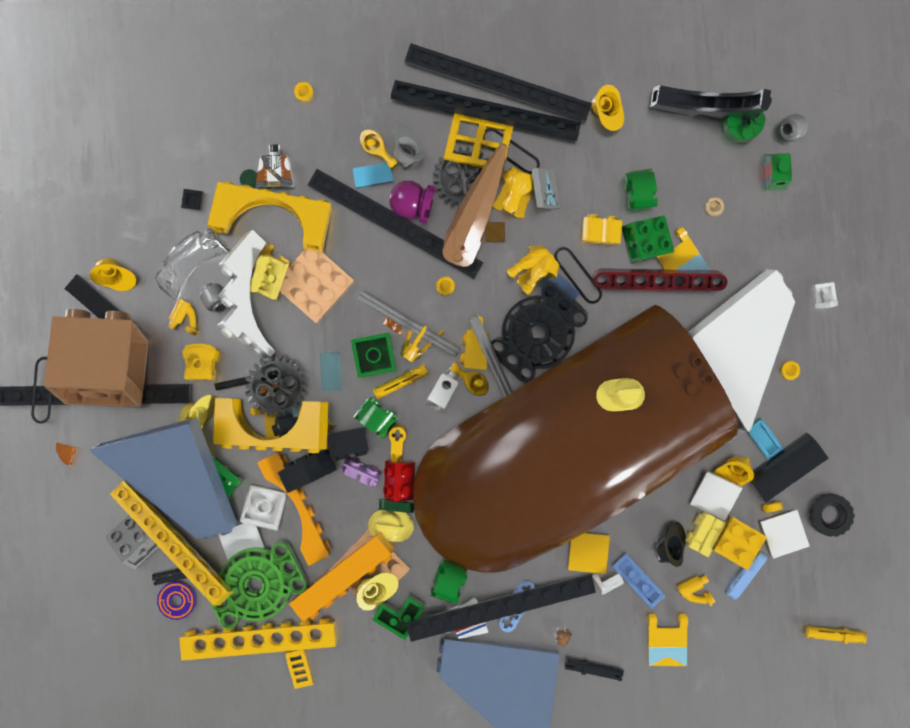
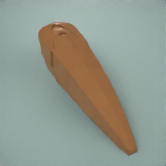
[442,143,507,267]

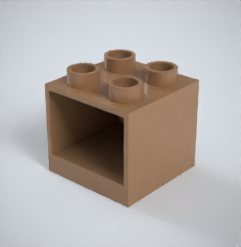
[44,309,149,408]

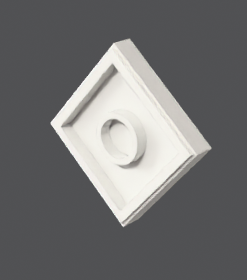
[240,484,287,531]

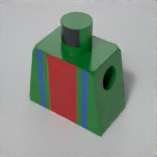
[764,153,792,191]

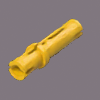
[373,364,429,399]
[806,626,867,644]

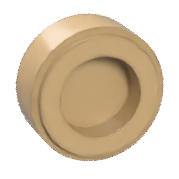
[704,197,725,217]

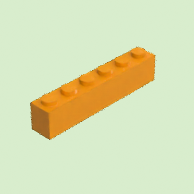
[289,532,395,622]

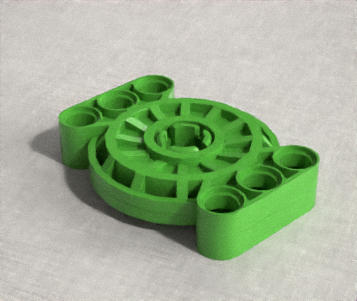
[209,540,308,629]

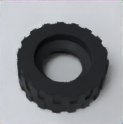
[809,493,855,537]

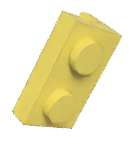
[250,255,289,299]

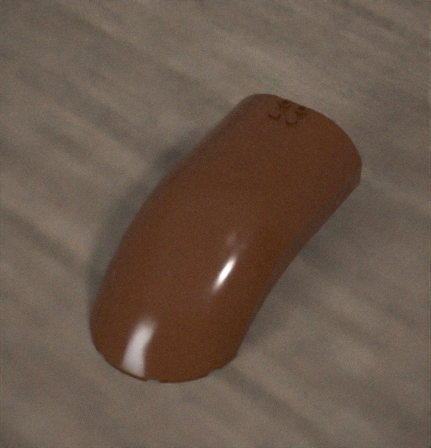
[413,305,738,573]

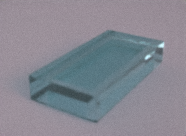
[320,352,341,391]

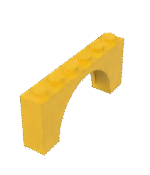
[207,181,332,252]
[213,398,328,453]

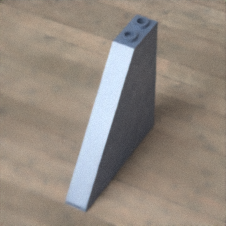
[90,418,237,539]
[436,636,560,728]

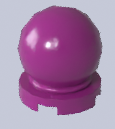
[389,181,436,223]

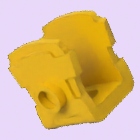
[182,343,220,381]

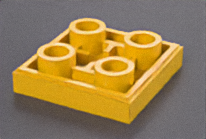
[568,533,610,574]

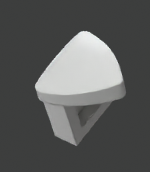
[813,282,838,309]
[592,573,624,595]

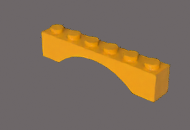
[257,451,332,566]

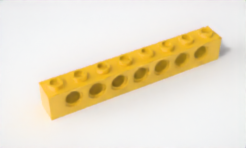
[110,480,234,606]
[179,618,337,661]

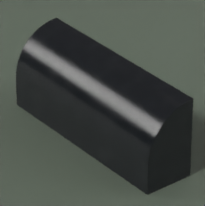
[749,432,829,503]

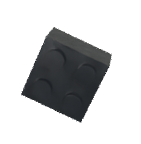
[327,427,371,461]
[278,449,337,493]

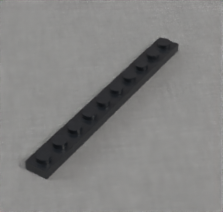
[405,43,592,122]
[390,80,581,141]
[308,169,484,279]
[0,384,191,406]
[405,573,596,642]

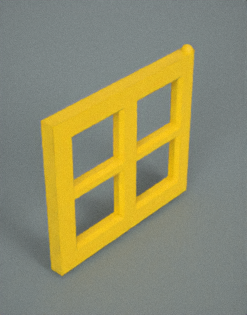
[444,113,513,172]

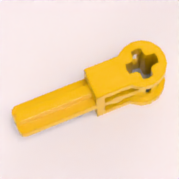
[389,424,407,462]

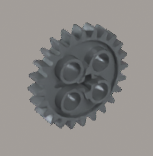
[433,146,489,208]
[244,354,308,417]

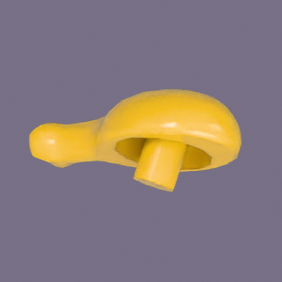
[360,129,397,168]
[450,362,489,396]

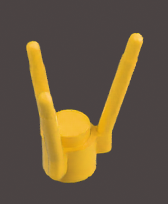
[400,326,444,362]

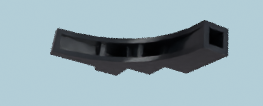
[650,85,772,120]

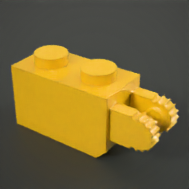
[460,315,490,370]

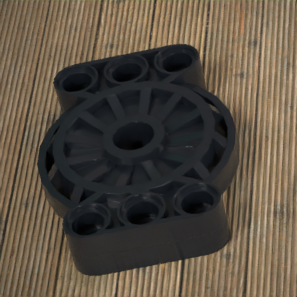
[491,281,589,383]

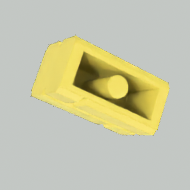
[685,511,727,557]

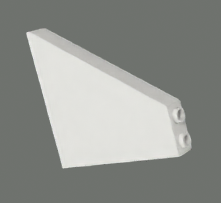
[688,269,795,432]

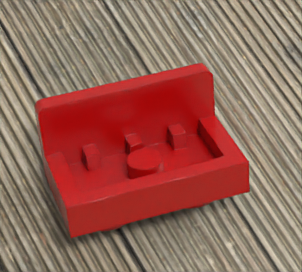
[383,460,415,502]

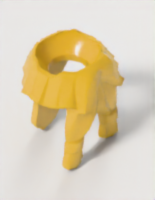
[493,167,534,218]
[507,245,560,295]

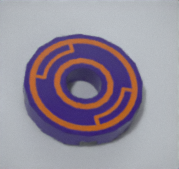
[157,581,196,620]

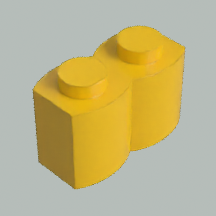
[581,214,622,245]

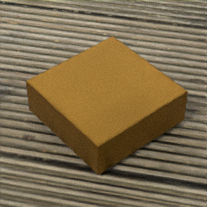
[486,222,505,242]

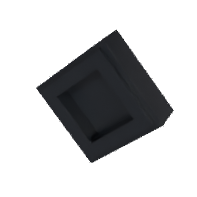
[181,189,204,211]

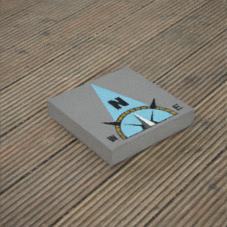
[532,168,560,209]

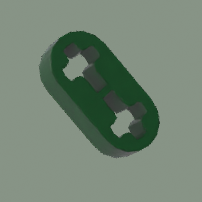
[377,499,414,513]

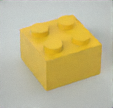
[713,515,767,570]

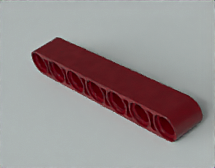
[593,268,728,291]

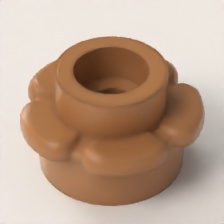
[556,629,572,647]

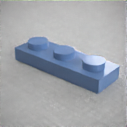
[612,553,665,609]

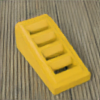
[285,649,314,689]

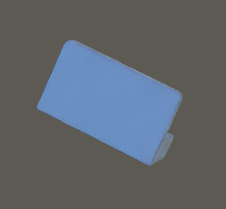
[537,273,580,309]

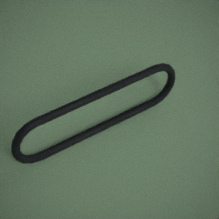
[483,128,540,174]
[554,247,602,304]
[31,357,52,424]

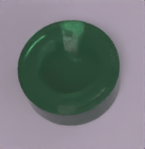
[240,169,257,189]

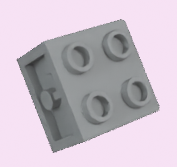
[105,515,159,569]

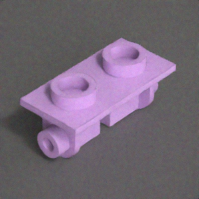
[341,456,382,487]

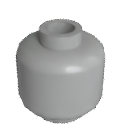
[779,114,808,140]
[200,283,226,312]

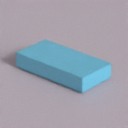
[352,163,394,188]
[747,418,784,460]

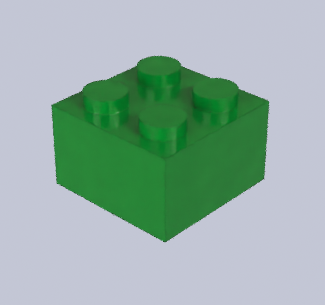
[351,332,397,378]

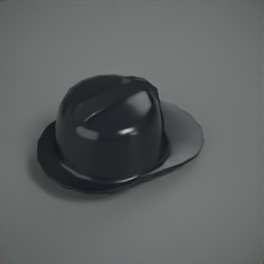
[657,522,686,567]

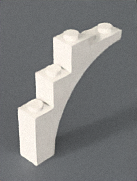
[217,230,275,358]

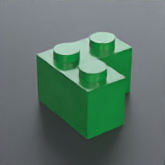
[372,594,426,640]

